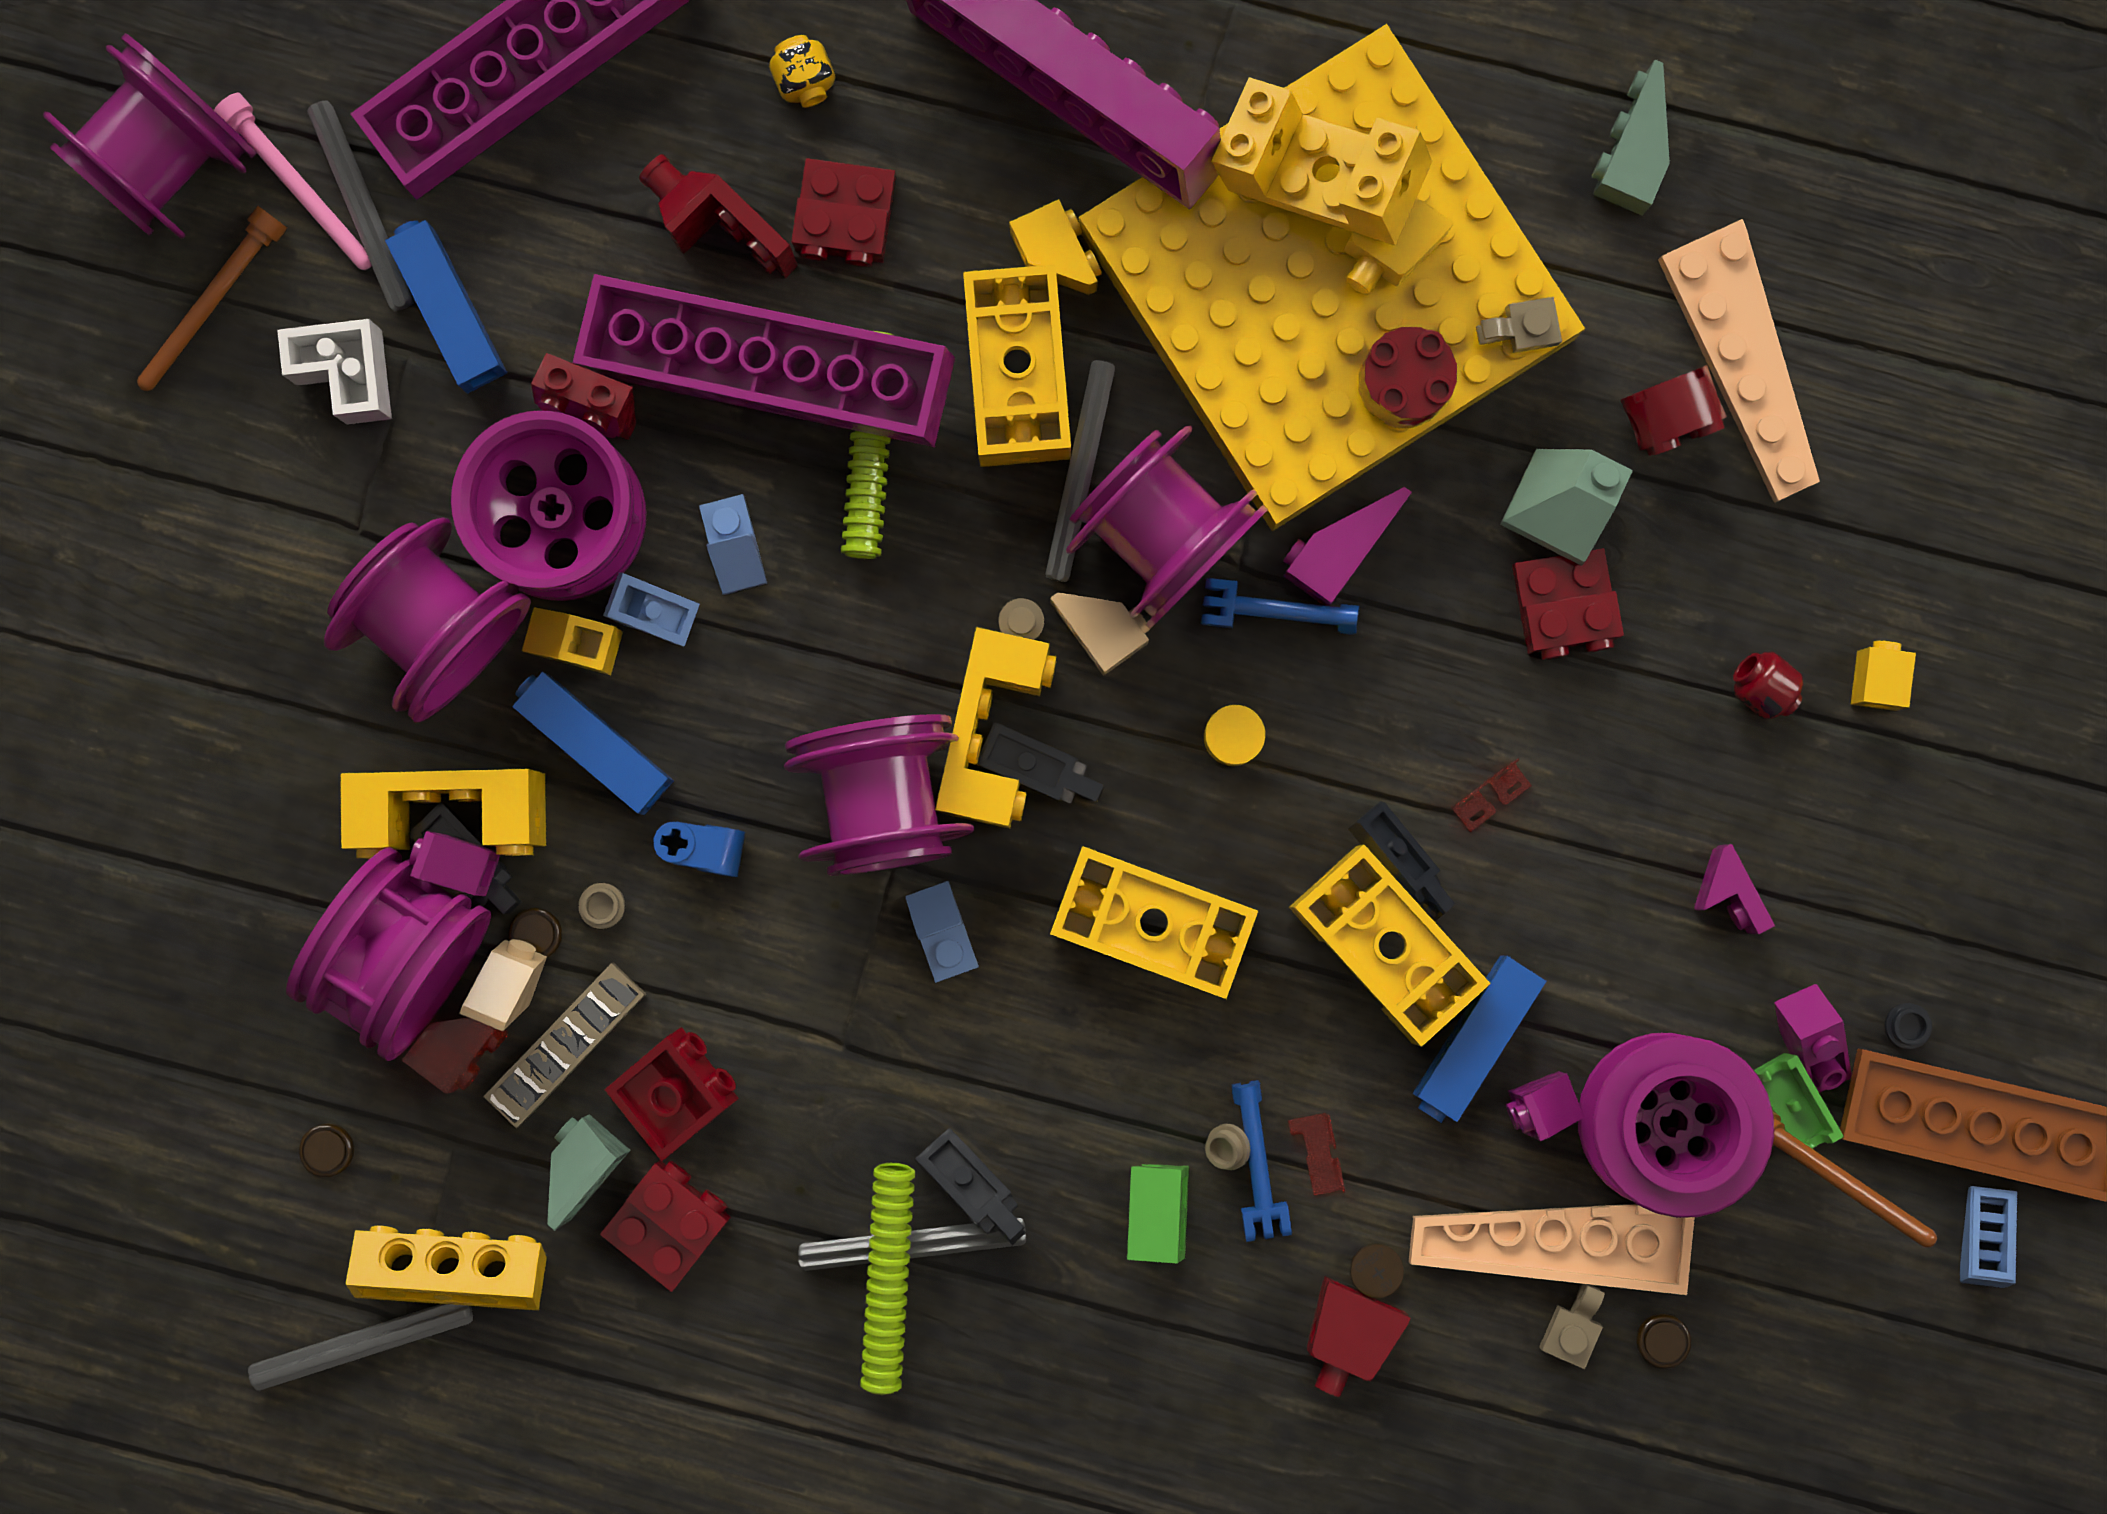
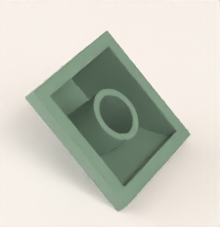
[1500,449,1633,566]
[547,1114,631,1231]

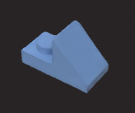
[699,494,767,595]
[603,572,700,646]
[905,881,979,983]

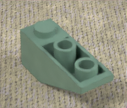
[1592,60,1670,216]

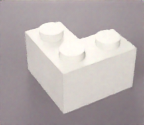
[277,319,392,424]

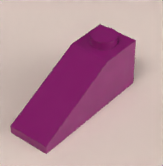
[1283,487,1412,606]

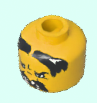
[769,35,835,108]

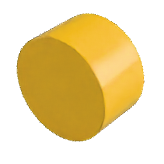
[1204,705,1265,766]

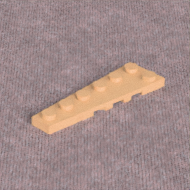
[1658,219,1820,503]
[1409,1204,1695,1295]

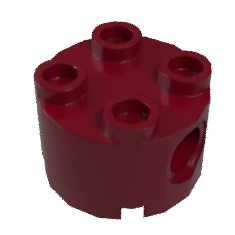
[1359,327,1457,428]
[1620,365,1727,456]

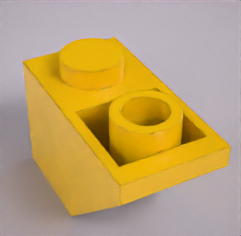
[1009,199,1101,295]
[522,607,623,675]

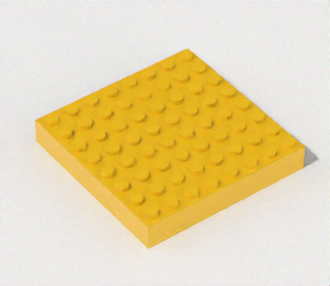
[1079,24,1585,531]

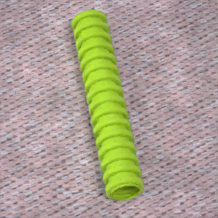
[841,331,894,559]
[860,1163,915,1395]

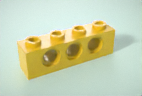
[346,1226,547,1310]

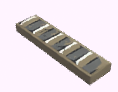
[483,963,646,1128]

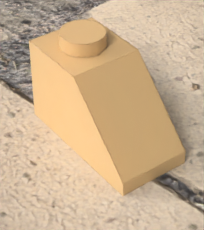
[1050,593,1150,676]
[460,939,547,1031]

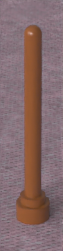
[137,205,288,391]
[1772,1111,1937,1248]

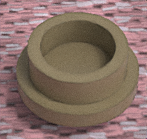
[999,598,1044,640]
[579,883,625,929]
[1205,1124,1251,1170]

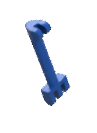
[1201,578,1359,634]
[1231,1080,1292,1242]

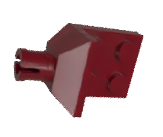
[639,154,798,279]

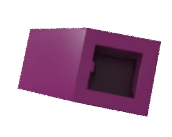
[409,831,500,896]
[1774,984,1852,1093]
[1506,1071,1584,1141]

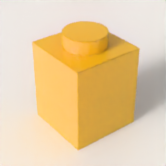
[1851,641,1916,711]

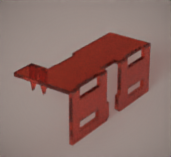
[1451,758,1532,832]
[1288,1113,1345,1195]

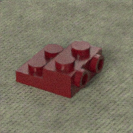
[791,158,896,267]
[531,353,636,440]
[1512,548,1624,660]
[604,1027,739,1161]
[600,1160,731,1292]

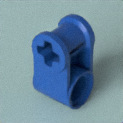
[654,822,746,877]

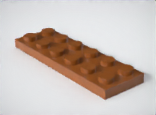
[1840,1049,2107,1202]

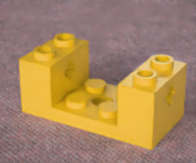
[1211,77,1433,245]
[963,264,1071,467]
[935,627,1056,829]
[341,769,546,859]
[1289,844,1491,1047]
[1050,846,1258,999]

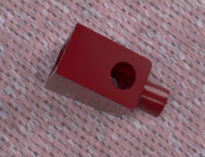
[1307,1276,1411,1397]

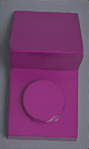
[1694,844,1775,934]

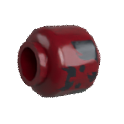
[1733,652,1803,719]

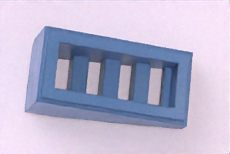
[1960,1186,2017,1288]

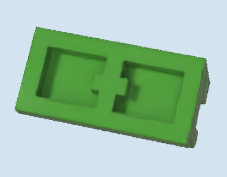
[1753,1053,1844,1149]
[1127,1164,1189,1263]

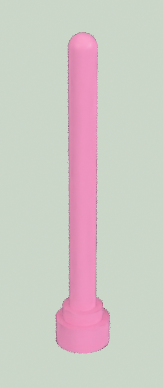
[214,93,372,270]

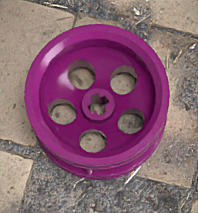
[451,411,647,601]
[286,847,491,1061]

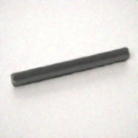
[307,101,414,312]
[1045,360,1115,582]
[798,1218,1026,1271]
[248,1304,473,1391]

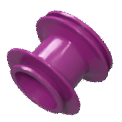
[43,33,256,239]
[1066,426,1268,629]
[324,517,531,722]
[784,714,974,876]
[1578,1033,1774,1218]

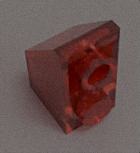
[402,1017,509,1094]

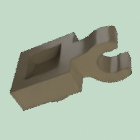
[1476,297,1562,353]
[1540,1283,1605,1369]

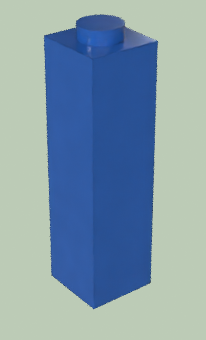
[385,220,507,394]
[512,672,674,815]
[1412,955,1547,1123]

